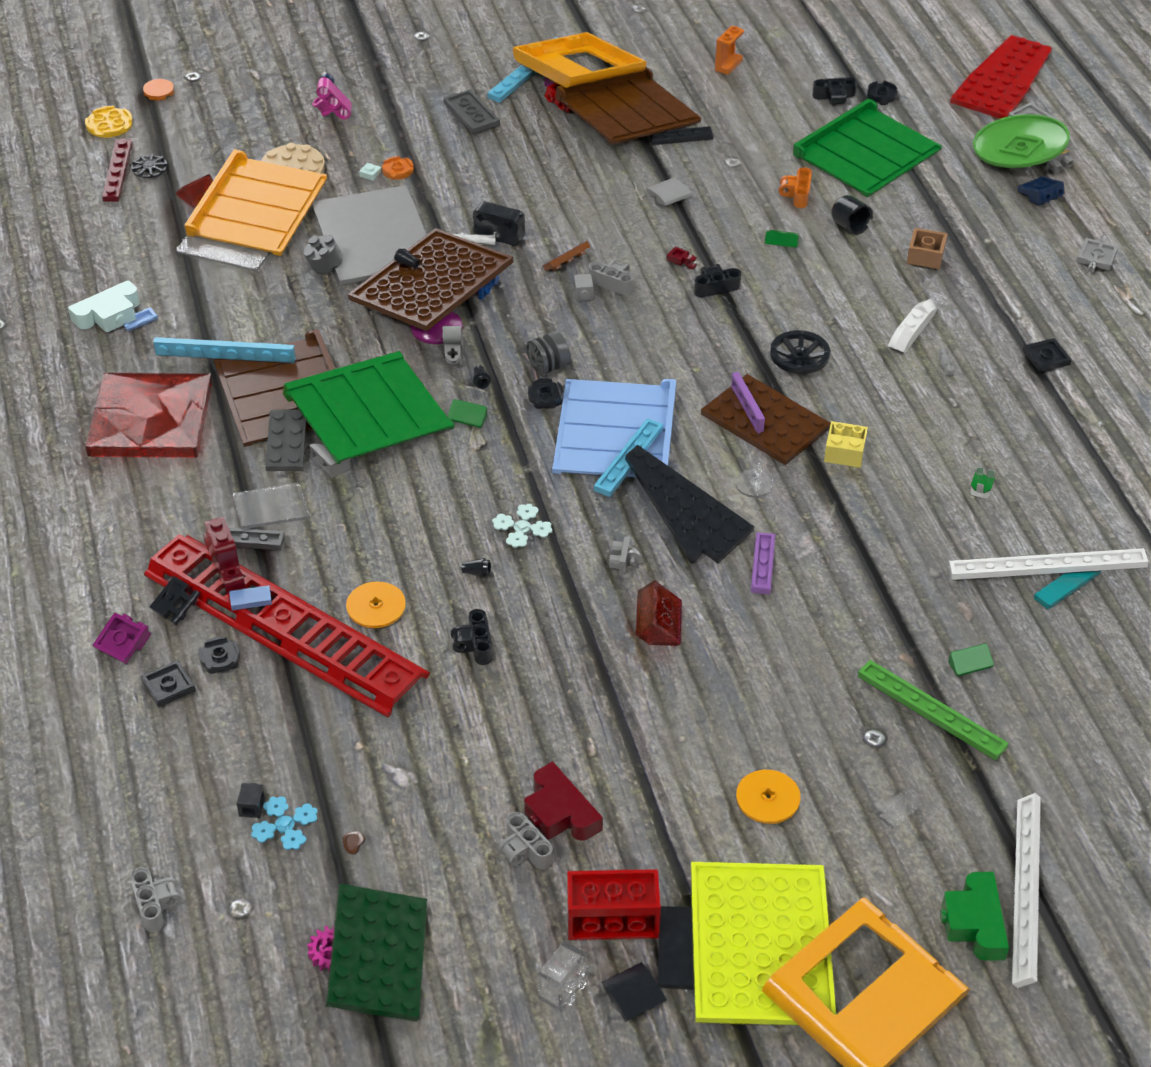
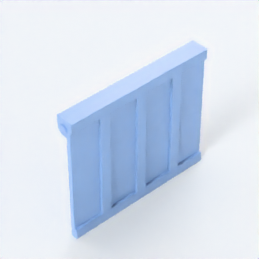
[552,379,676,478]

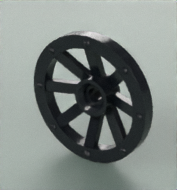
[770,330,830,374]

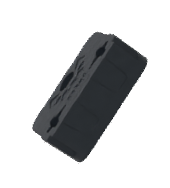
[473,201,525,246]

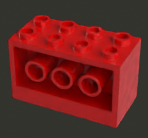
[567,869,661,940]

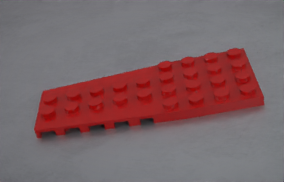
[950,35,1052,119]

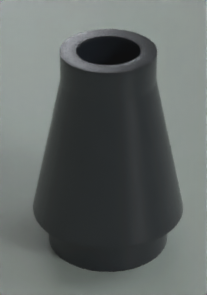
[394,248,420,269]
[473,365,491,389]
[461,558,491,577]

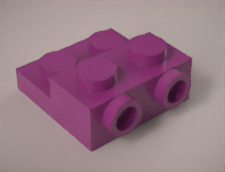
[92,612,151,665]

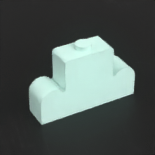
[68,280,140,332]

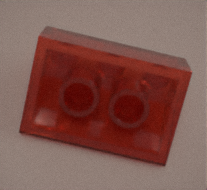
[636,580,682,646]

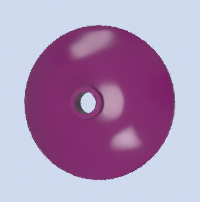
[411,311,462,344]

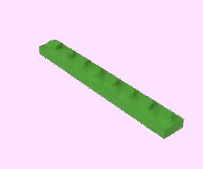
[858,660,1009,761]

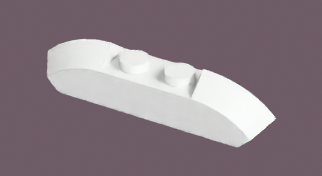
[888,299,937,353]

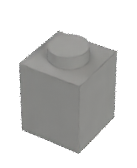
[574,274,593,301]

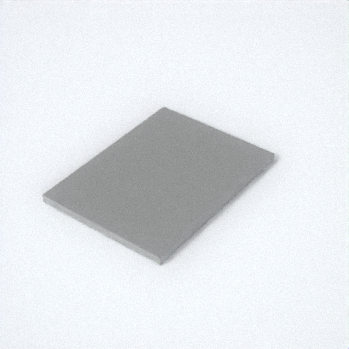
[312,185,426,285]

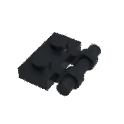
[149,576,201,625]

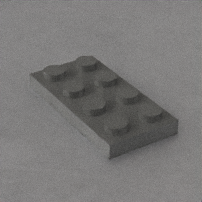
[443,89,500,134]
[265,410,307,471]

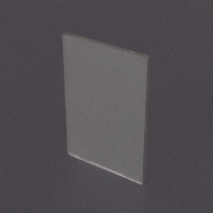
[175,235,271,272]

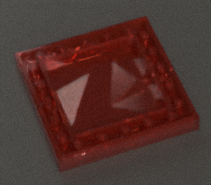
[85,373,212,458]

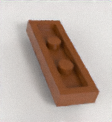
[542,241,590,271]

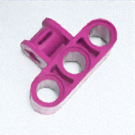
[312,77,352,119]

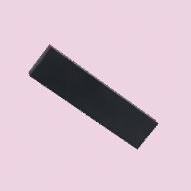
[649,126,714,146]

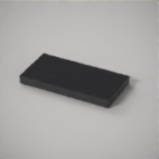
[658,906,694,990]

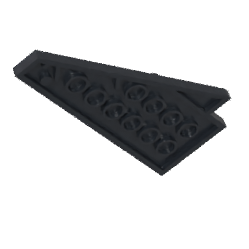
[625,445,755,564]

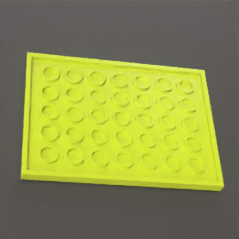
[691,862,836,1025]

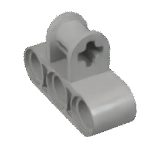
[589,259,634,295]
[443,326,463,365]
[498,812,553,869]
[130,867,182,932]

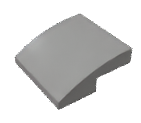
[647,178,692,206]

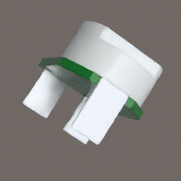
[970,467,995,499]

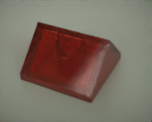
[176,174,213,209]

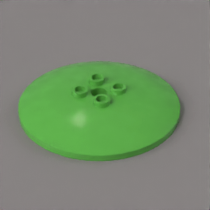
[973,114,1070,168]

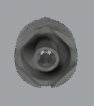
[304,235,343,274]

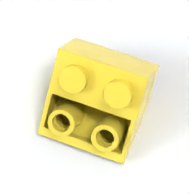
[824,421,868,468]

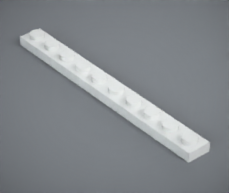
[949,548,1148,580]
[1012,793,1040,988]

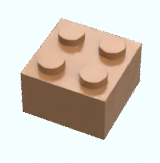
[907,228,948,269]

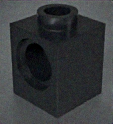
[237,783,265,818]

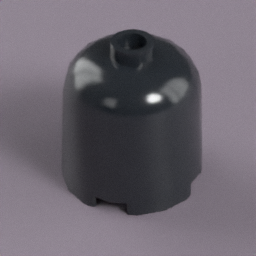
[831,195,873,235]

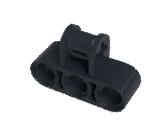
[812,77,857,105]
[694,264,742,298]
[450,609,492,665]

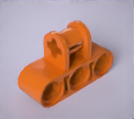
[779,167,812,208]

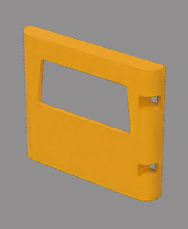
[513,32,646,88]
[762,897,970,1067]

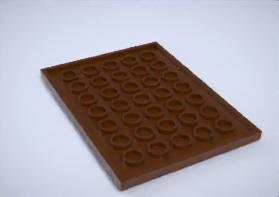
[348,228,514,331]

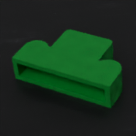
[940,871,1009,961]

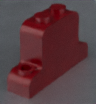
[203,517,246,594]

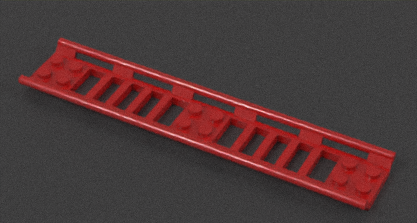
[144,534,430,718]

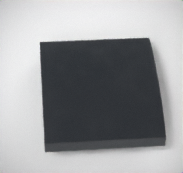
[602,962,667,1022]

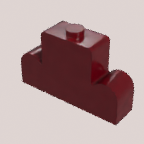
[524,761,603,841]

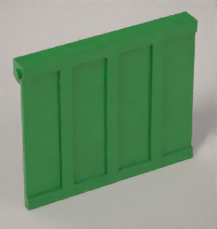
[793,98,942,197]
[283,351,455,464]

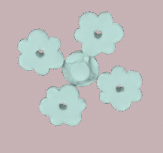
[492,504,552,548]

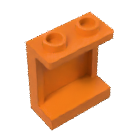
[715,26,744,75]

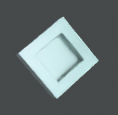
[359,163,381,180]

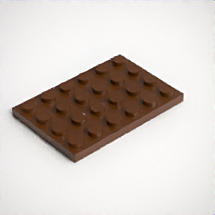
[701,374,831,465]

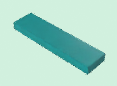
[1033,570,1101,610]

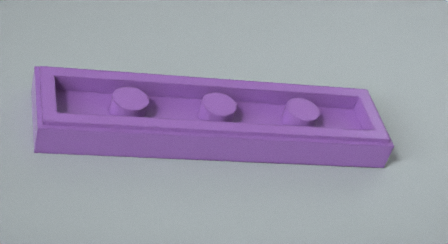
[731,372,765,433]
[751,532,775,594]

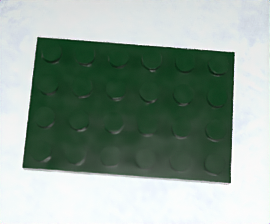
[325,883,427,1022]

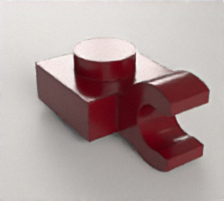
[666,246,697,270]

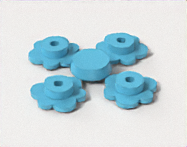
[251,796,318,850]

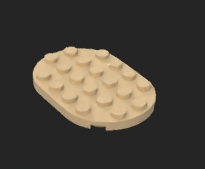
[261,143,325,174]

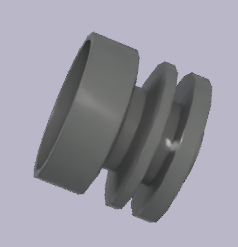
[526,331,571,375]

